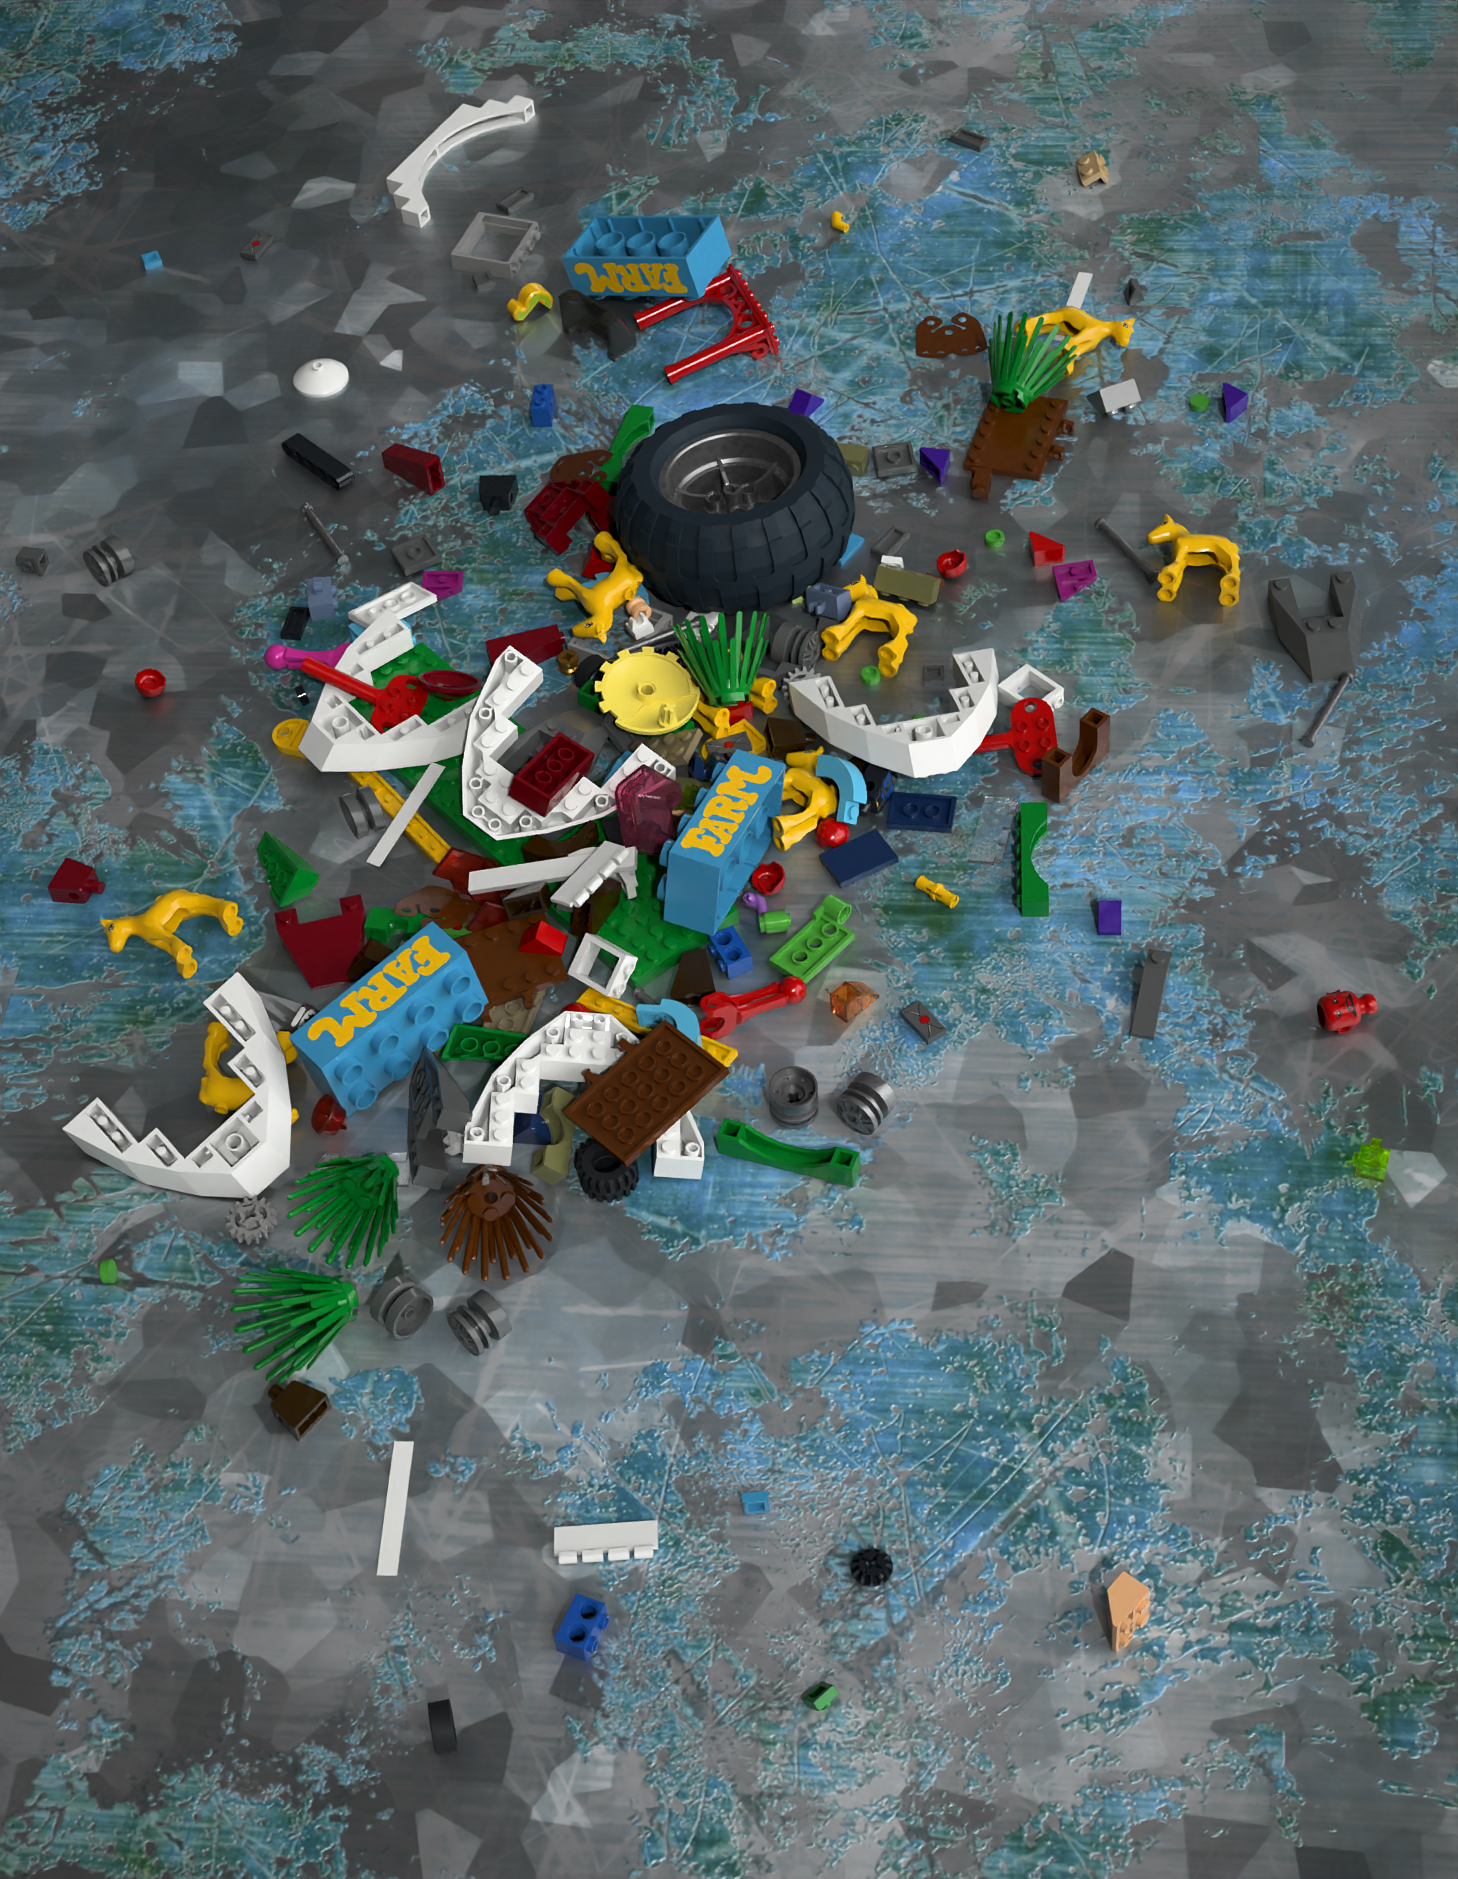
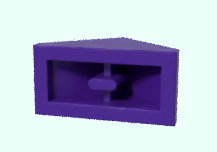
[1222,383,1248,423]
[789,388,824,417]
[919,447,950,485]
[1098,898,1122,935]

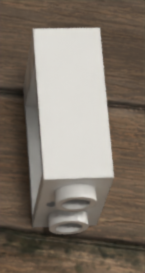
[997,664,1064,712]
[567,933,638,999]

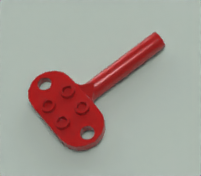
[300,656,429,734]
[972,697,1058,777]

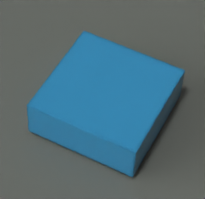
[140,251,163,270]
[742,1491,770,1515]

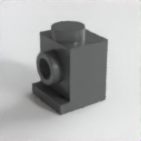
[15,547,49,577]

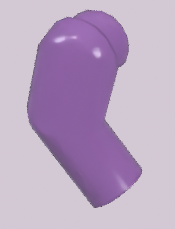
[742,892,768,918]

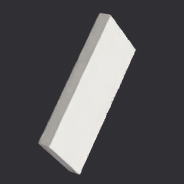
[348,582,437,629]

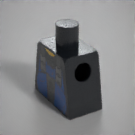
[859,763,894,817]

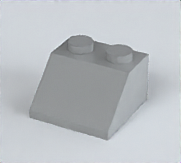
[1087,378,1141,416]

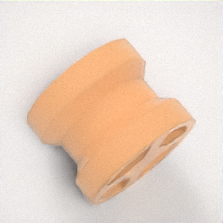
[626,596,652,619]

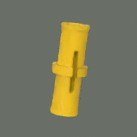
[915,875,959,908]

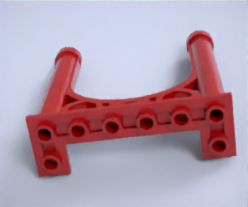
[633,263,780,385]

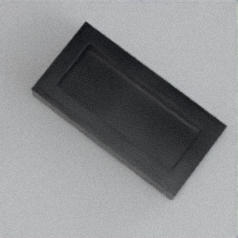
[280,606,310,641]

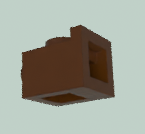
[969,467,992,499]

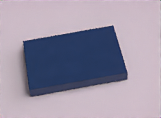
[886,792,957,834]
[819,829,898,888]

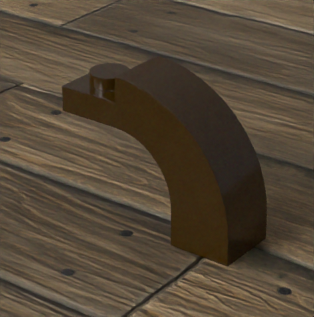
[522,820,599,863]

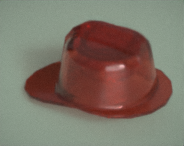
[311,1094,348,1136]

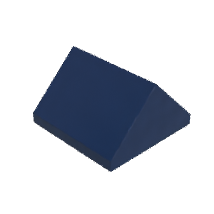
[513,1091,551,1146]

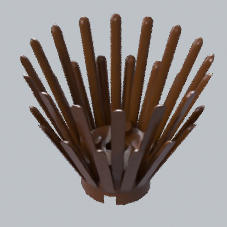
[440,1164,553,1281]

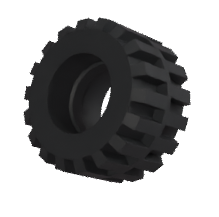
[577,1141,639,1203]

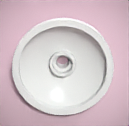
[293,358,349,398]

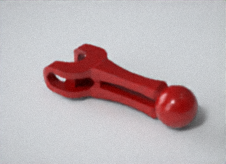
[699,976,807,1040]

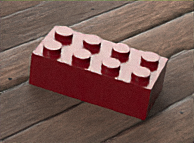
[508,732,595,818]

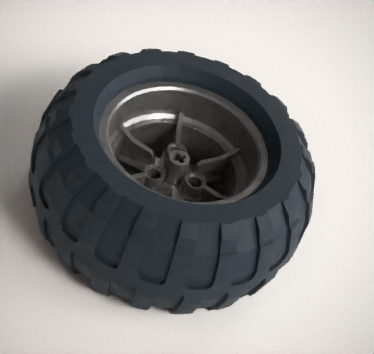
[614,402,856,615]

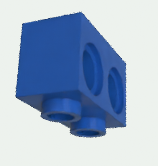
[530,384,556,427]
[707,925,753,980]
[554,1593,610,1661]

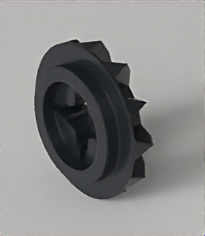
[851,1546,893,1587]

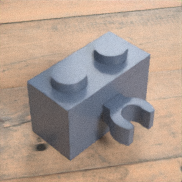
[306,576,339,621]
[806,582,852,621]

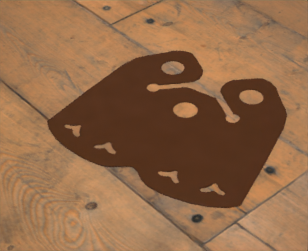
[916,312,988,358]
[550,449,613,483]
[394,885,489,929]

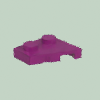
[1052,560,1097,602]
[421,571,464,601]

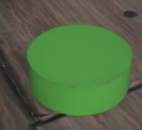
[1190,394,1209,412]
[984,529,1005,548]
[860,665,881,685]
[99,1259,117,1284]

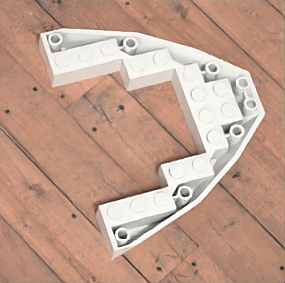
[298,608,480,772]
[462,646,676,840]
[789,648,999,778]
[63,972,292,1199]
[462,1011,704,1180]

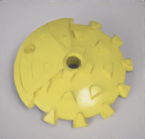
[594,647,700,735]

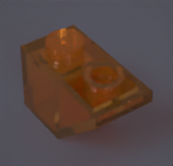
[830,981,879,1023]

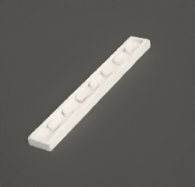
[468,846,638,895]

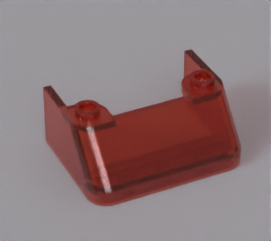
[432,847,521,933]

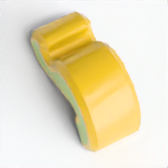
[507,283,553,321]

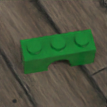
[364,907,437,944]

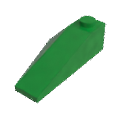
[256,831,320,907]

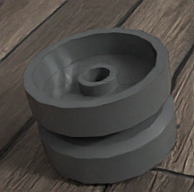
[339,785,386,839]
[370,1275,434,1339]

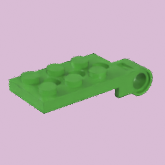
[769,894,855,985]

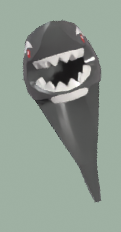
[223,979,320,1034]

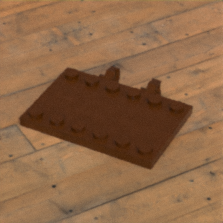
[963,396,1074,482]
[454,913,569,1024]
[563,1020,729,1167]

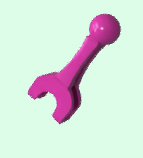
[264,643,352,670]

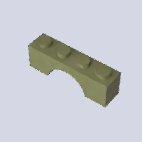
[530,1086,578,1185]

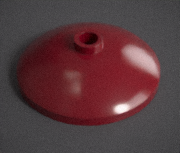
[418,670,481,701]

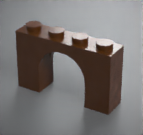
[1042,707,1110,804]

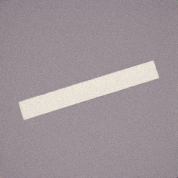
[1053,272,1093,341]
[366,762,445,867]
[376,1441,414,1576]

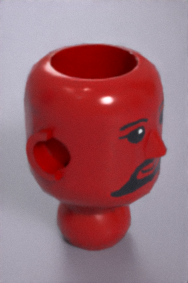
[1317,989,1377,1033]

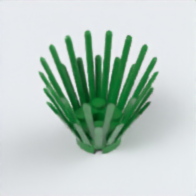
[987,311,1077,414]
[671,611,769,707]
[287,1152,400,1269]
[231,1267,359,1384]

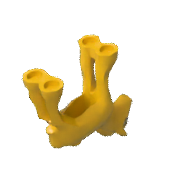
[1013,306,1135,378]
[1146,514,1240,607]
[547,531,643,644]
[821,574,917,678]
[690,648,778,740]
[772,746,839,853]
[100,888,244,979]
[198,1022,299,1125]

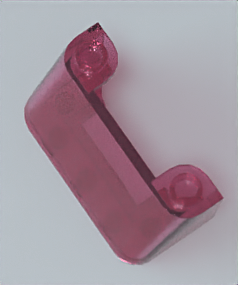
[615,764,682,856]

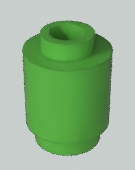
[758,909,792,934]

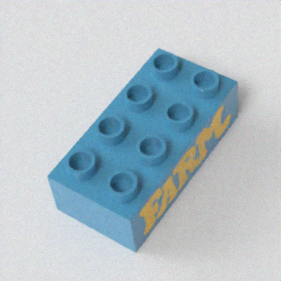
[561,215,732,301]
[657,749,786,936]
[289,921,489,1118]

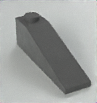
[1130,949,1172,1040]

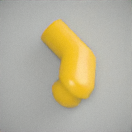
[830,211,849,233]

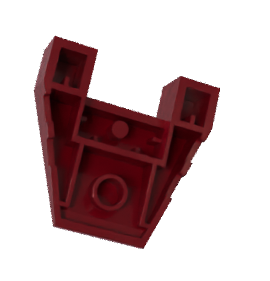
[524,477,611,555]
[274,894,367,991]

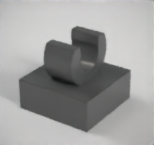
[1124,278,1148,306]

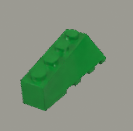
[441,1023,531,1066]

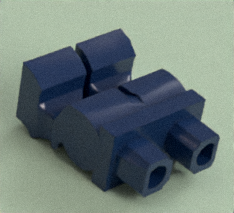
[688,751,733,781]

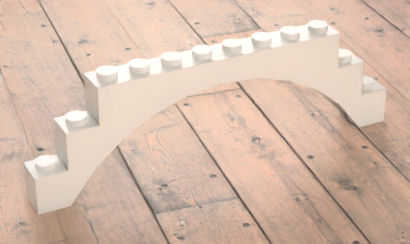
[386,95,535,228]

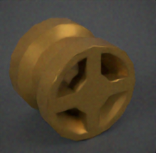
[558,650,580,676]

